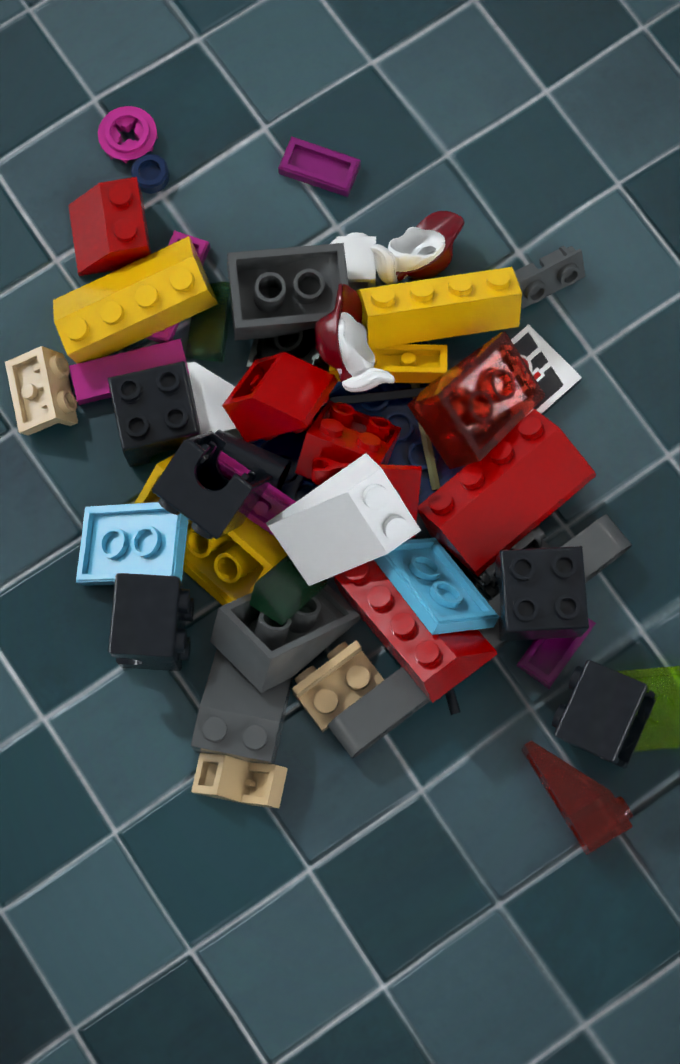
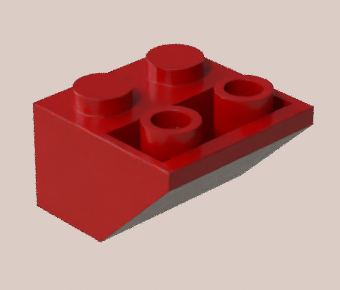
[222,352,338,442]
[295,401,401,479]

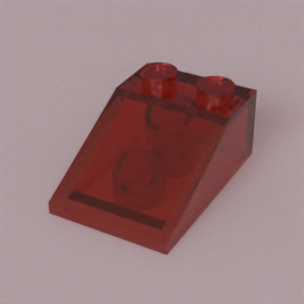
[407,331,546,469]

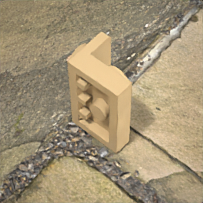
[5,346,78,436]
[292,640,384,733]

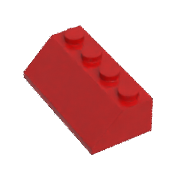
[418,409,596,577]
[333,560,498,703]

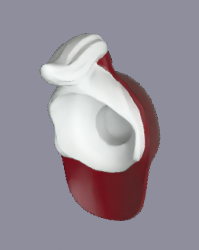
[370,211,465,285]
[315,283,395,393]

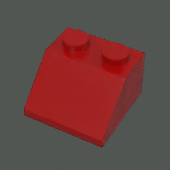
[68,177,152,276]

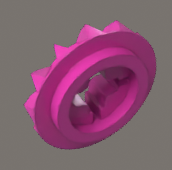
[98,106,158,164]

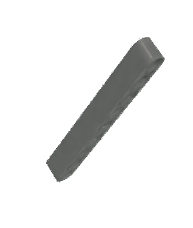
[327,514,632,758]

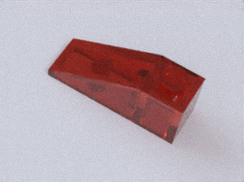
[522,741,633,855]

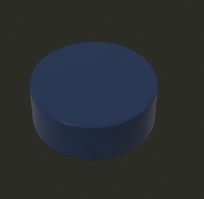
[131,154,170,194]

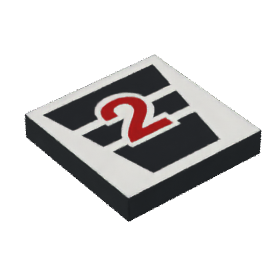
[472,324,582,423]

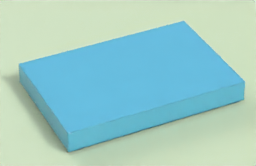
[76,502,189,586]
[374,538,499,635]

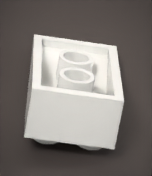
[266,453,421,586]

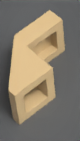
[191,753,288,809]

